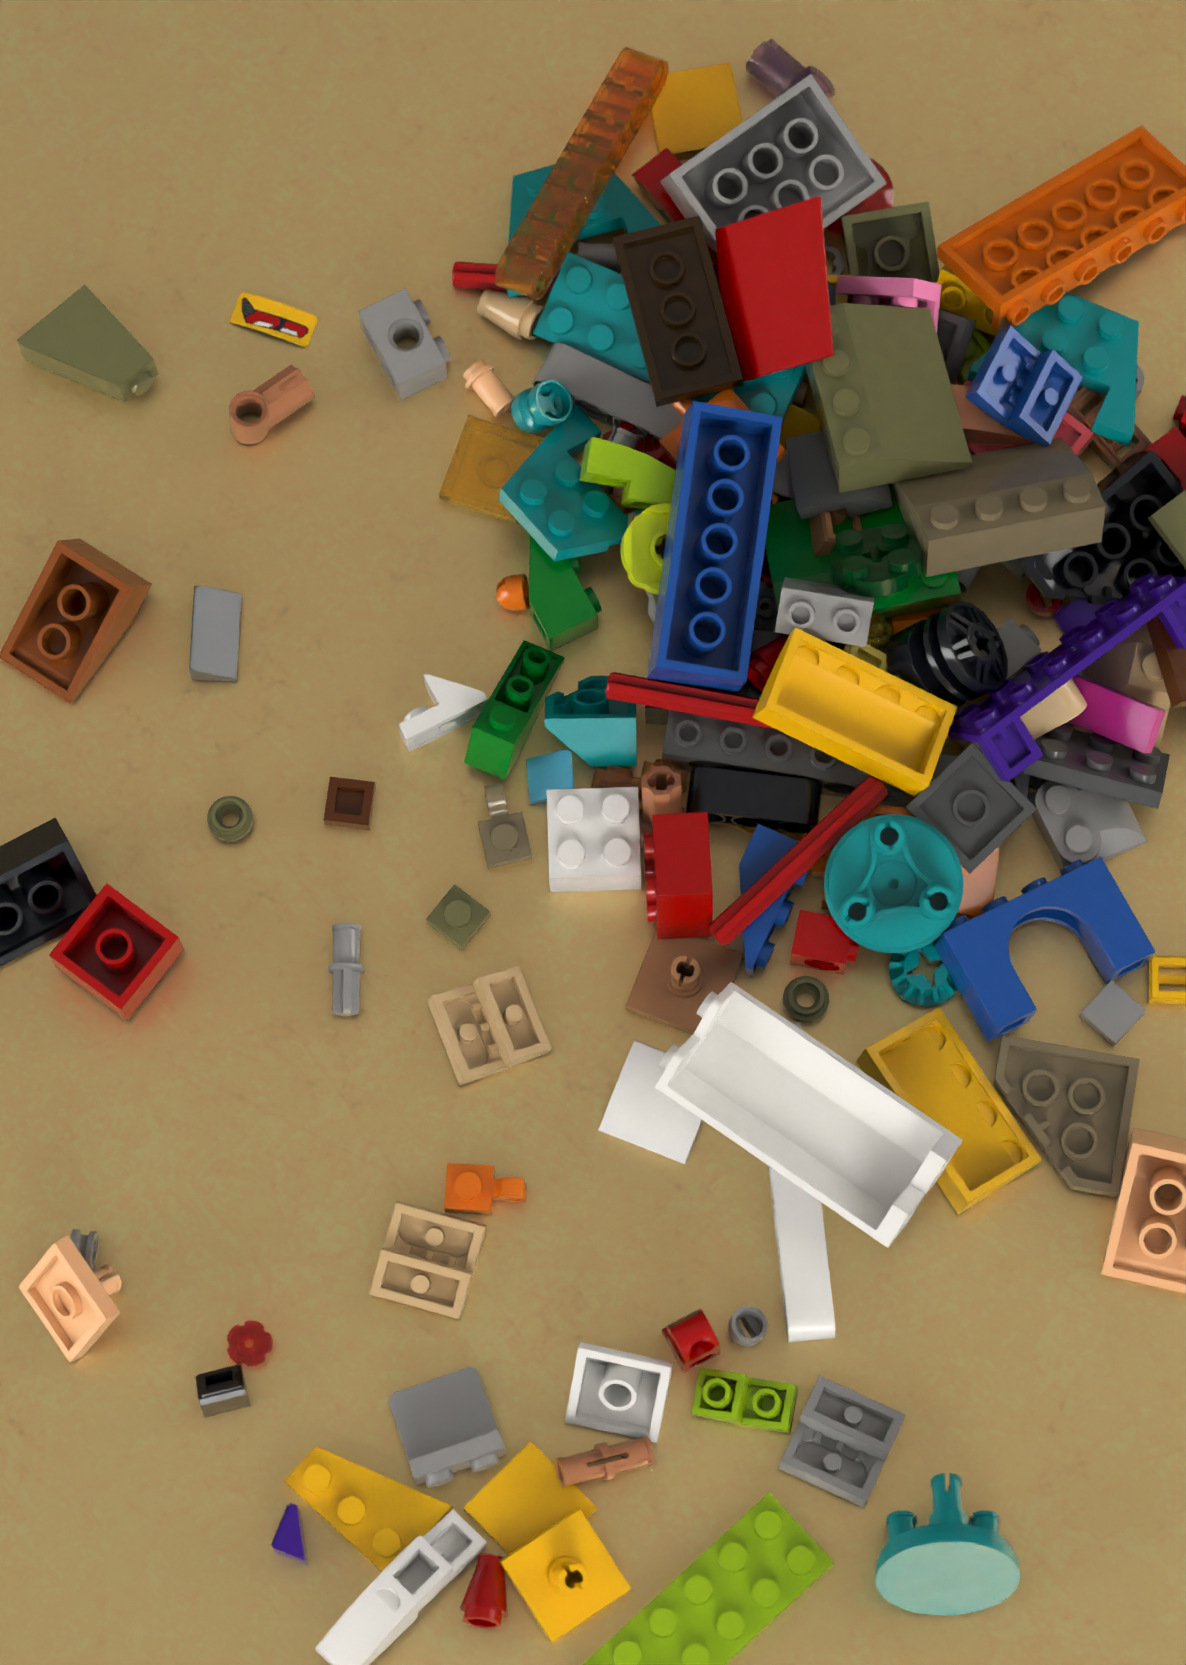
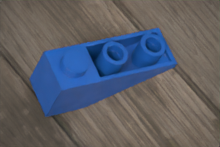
[739,824,811,977]

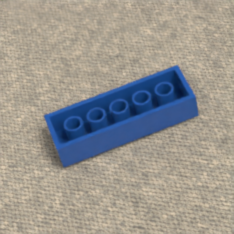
[647,401,783,693]

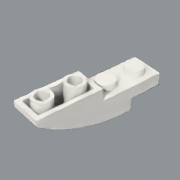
[316,1510,487,1665]

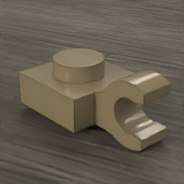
[478,782,532,869]

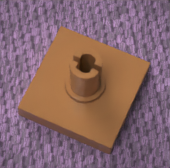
[626,927,744,1035]

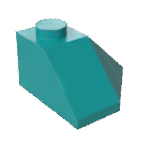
[544,675,637,770]

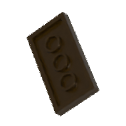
[613,216,744,407]

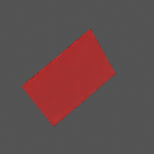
[715,196,834,382]

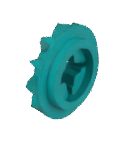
[889,938,958,1007]

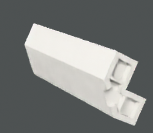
[655,982,963,1248]

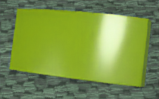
[691,1368,798,1434]

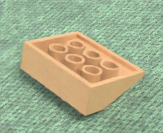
[1101,1127,1186,1293]

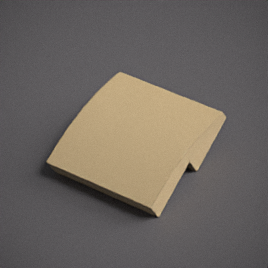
[427,965,552,1086]
[369,1201,487,1319]

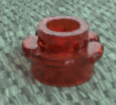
[227,1320,273,1367]

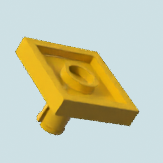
[498,1508,631,1643]

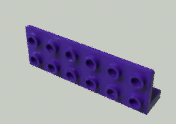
[948,574,1186,782]

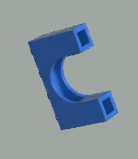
[935,857,1156,1042]

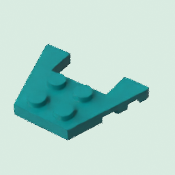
[505,153,661,298]
[967,292,1139,447]
[498,405,644,562]

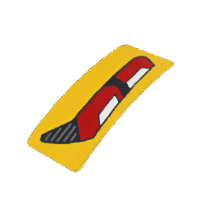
[229,292,318,348]

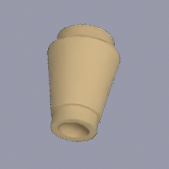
[477,289,544,340]

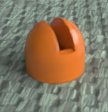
[496,574,529,611]

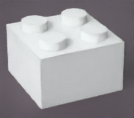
[546,787,641,892]

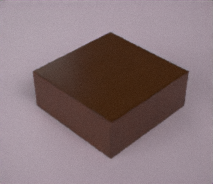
[324,777,376,830]

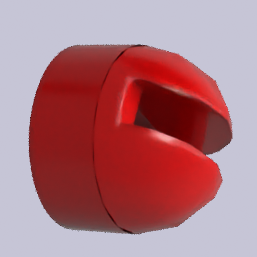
[1026,582,1063,616]

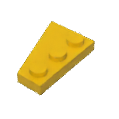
[284,1446,453,1572]

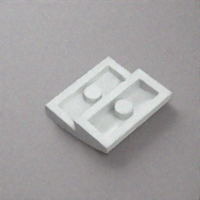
[599,1040,702,1164]

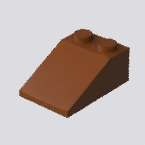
[0,538,152,703]

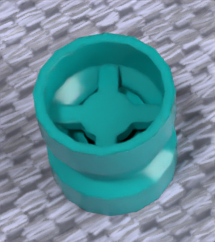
[511,379,573,434]

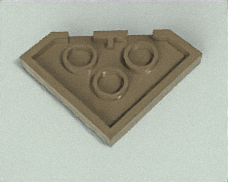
[994,1035,1140,1197]

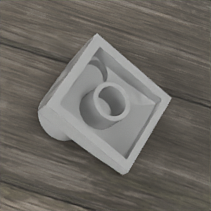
[1027,780,1147,871]

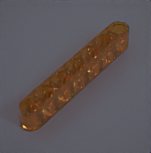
[495,47,669,300]

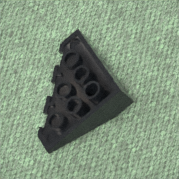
[1018,450,1186,605]

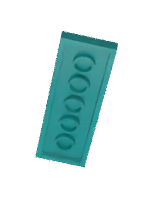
[533,252,806,428]

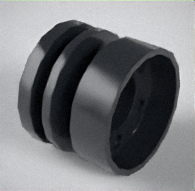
[886,601,1008,708]

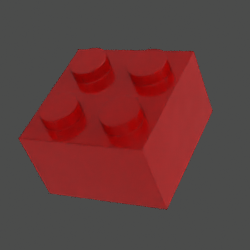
[644,812,713,939]
[49,883,184,1021]

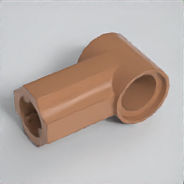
[229,364,315,445]
[639,766,685,850]

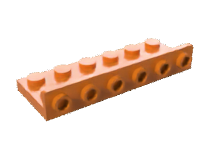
[937,126,1186,332]

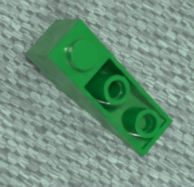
[529,535,602,651]
[464,640,565,780]

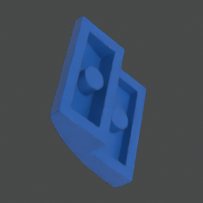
[966,325,1083,446]

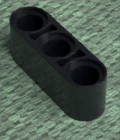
[685,767,822,834]

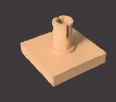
[19,1236,121,1363]

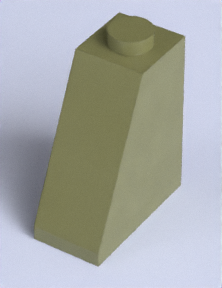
[17,285,158,402]

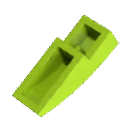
[579,437,676,510]

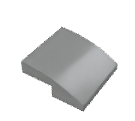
[778,1375,905,1508]

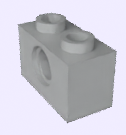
[358,288,451,401]
[775,577,874,647]

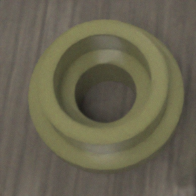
[207,796,253,842]
[783,976,829,1023]

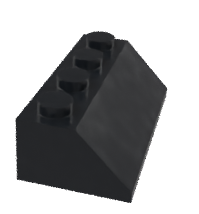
[0,818,97,966]

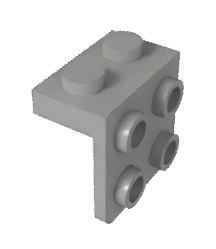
[389,1367,506,1488]

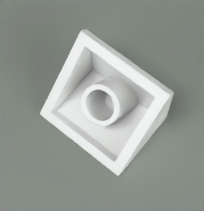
[565,1342,673,1443]

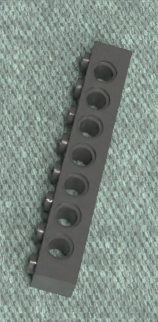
[662,710,1030,826]

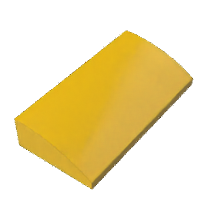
[752,627,957,796]
[856,1007,1042,1215]

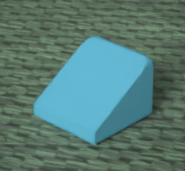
[526,749,574,804]

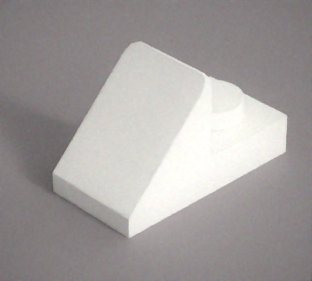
[398,674,488,752]

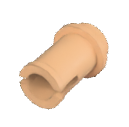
[463,360,515,418]

